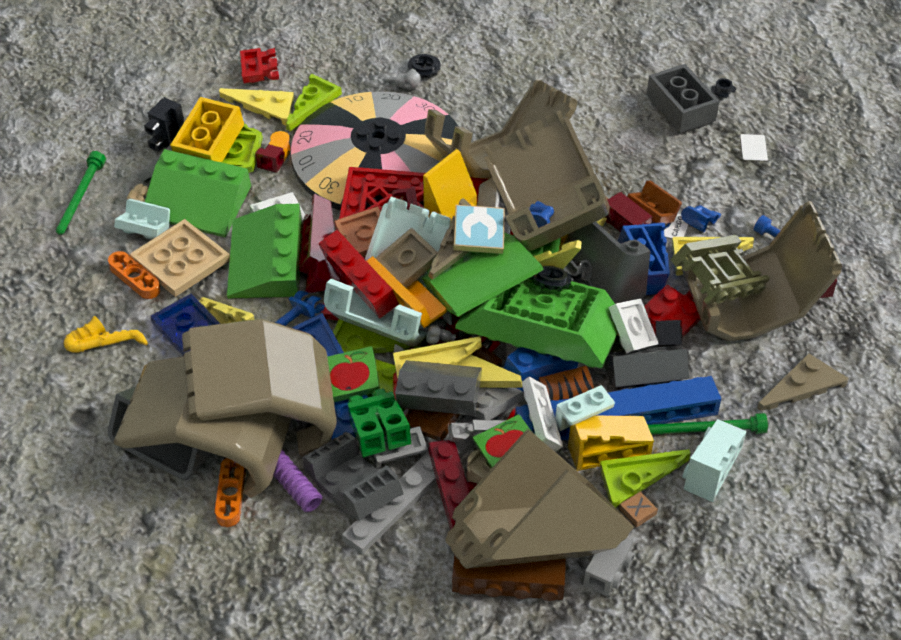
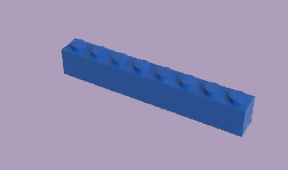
[515,376,721,441]

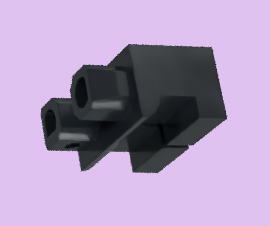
[144,97,184,152]

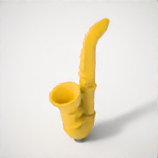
[63,316,148,353]

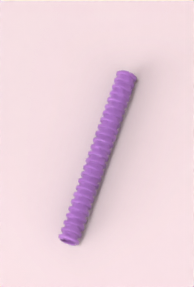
[273,450,322,512]

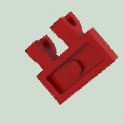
[240,48,279,84]

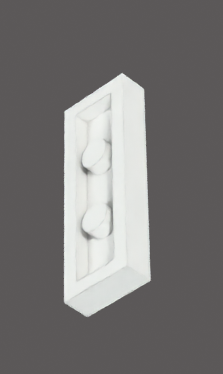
[522,377,563,452]

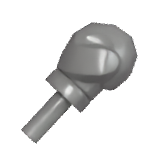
[384,69,421,90]

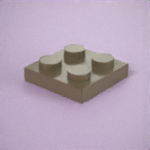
[375,228,438,288]

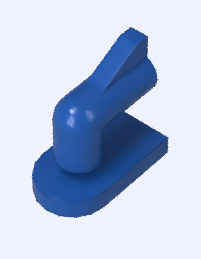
[529,201,554,228]
[681,205,721,232]

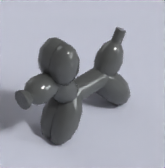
[418,318,457,345]

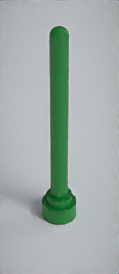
[56,151,106,235]
[648,413,768,435]

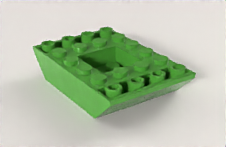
[455,277,618,369]

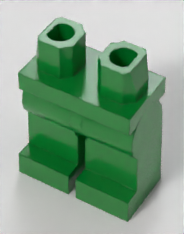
[347,388,412,457]

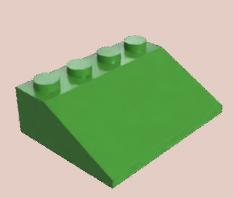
[145,149,251,238]
[227,203,302,299]
[422,232,544,317]

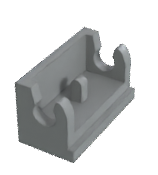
[370,426,428,469]

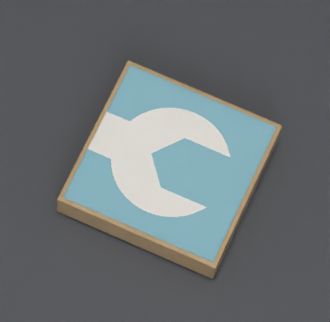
[453,205,505,254]

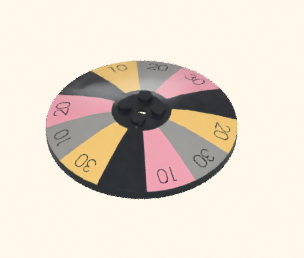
[291,91,459,211]

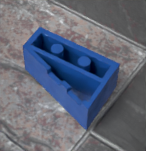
[618,223,670,295]
[504,347,579,392]

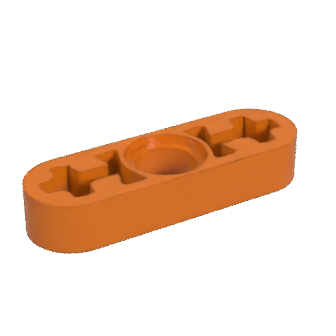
[108,251,161,299]
[215,458,246,527]

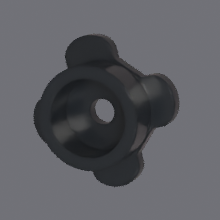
[711,78,736,98]

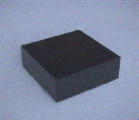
[656,320,682,346]

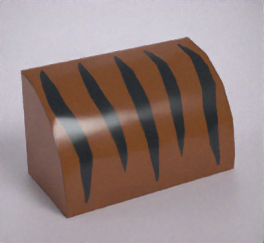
[539,366,594,401]

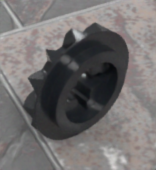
[408,54,441,79]
[532,266,572,292]

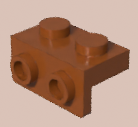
[627,181,682,224]

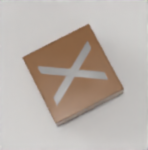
[619,492,658,528]

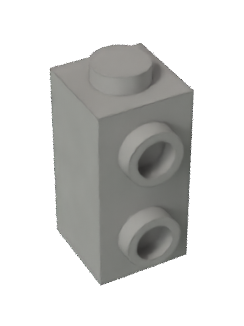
[583,538,635,597]

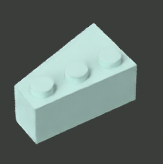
[682,419,747,502]

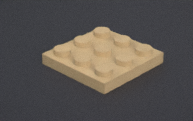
[130,219,230,297]

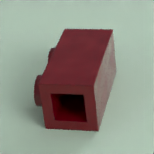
[605,192,652,232]

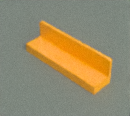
[366,256,447,328]

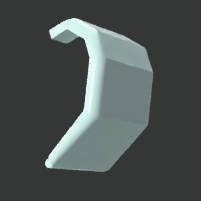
[324,197,451,347]

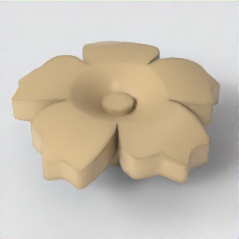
[127,184,149,202]

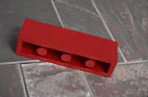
[318,230,399,319]

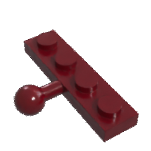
[427,440,477,530]

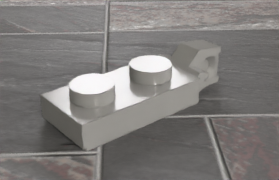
[448,420,506,443]

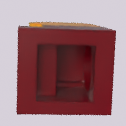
[255,131,291,173]

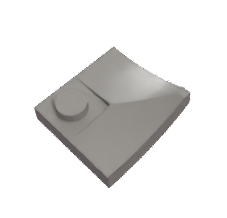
[472,388,524,420]

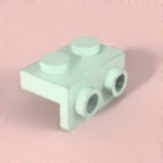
[114,199,170,239]
[555,385,615,431]

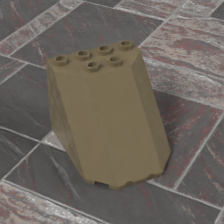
[445,429,634,569]

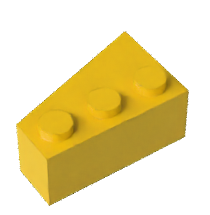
[568,415,654,471]

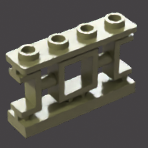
[670,235,770,304]

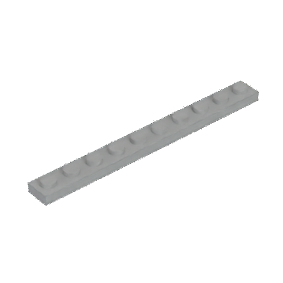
[342,392,524,555]

